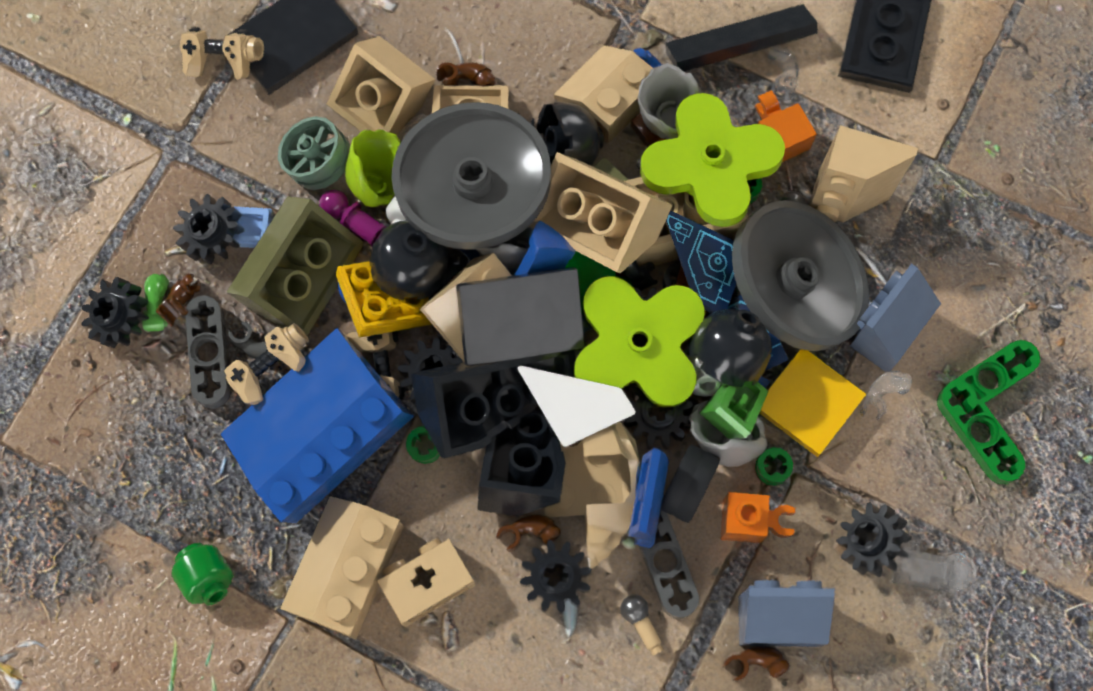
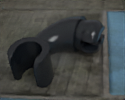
[622,260,658,291]

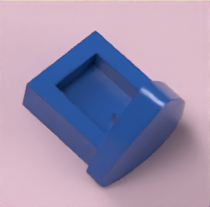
[514,221,576,276]

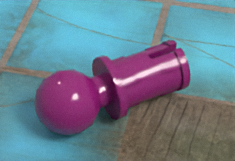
[319,189,386,246]

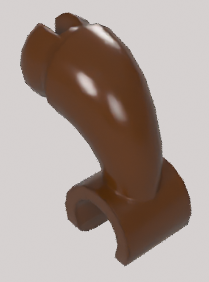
[436,62,495,86]
[156,274,201,327]
[496,514,561,552]
[722,646,790,681]

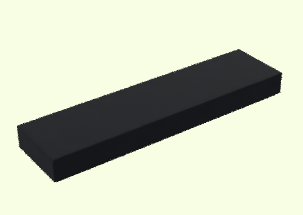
[665,4,818,71]

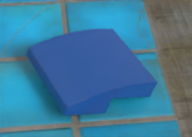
[628,448,669,548]

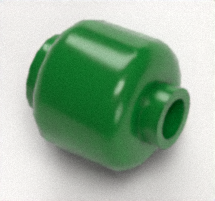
[171,543,233,605]

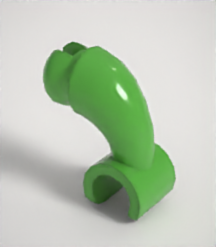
[142,273,169,332]

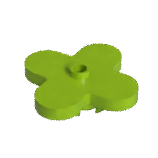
[640,93,785,227]
[574,276,705,407]

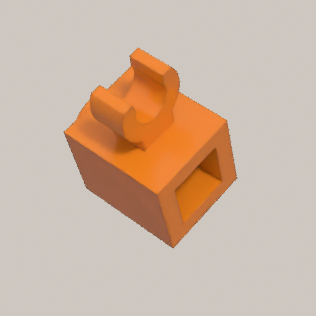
[755,90,817,162]
[721,492,795,543]

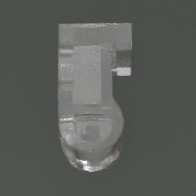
[892,539,977,592]

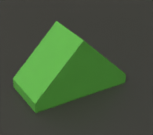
[699,381,768,439]

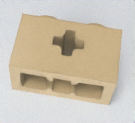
[377,538,475,627]

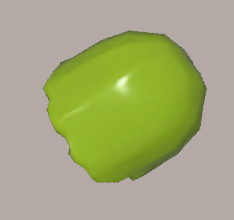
[345,129,401,207]

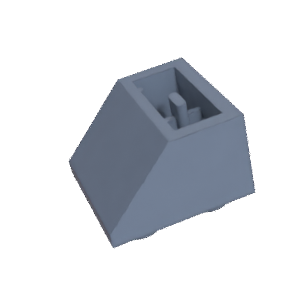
[850,263,941,373]
[738,580,835,647]

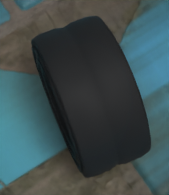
[661,445,720,523]

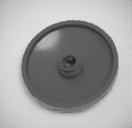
[392,102,551,249]
[732,200,869,351]

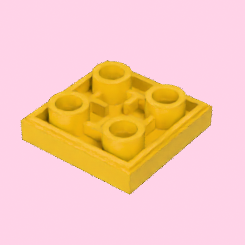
[336,261,432,338]
[760,349,866,458]

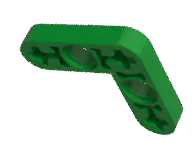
[937,340,1040,485]

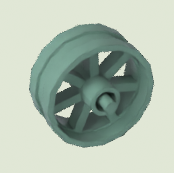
[278,116,350,190]

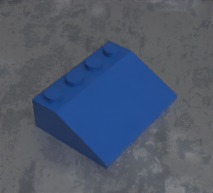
[221,328,414,523]

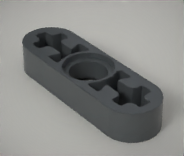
[185,295,231,409]
[639,510,699,619]

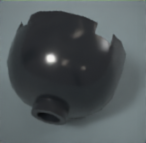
[536,102,604,166]
[370,220,449,300]
[688,309,772,387]

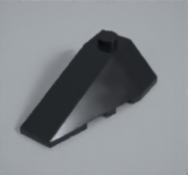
[411,350,576,458]
[477,407,566,516]

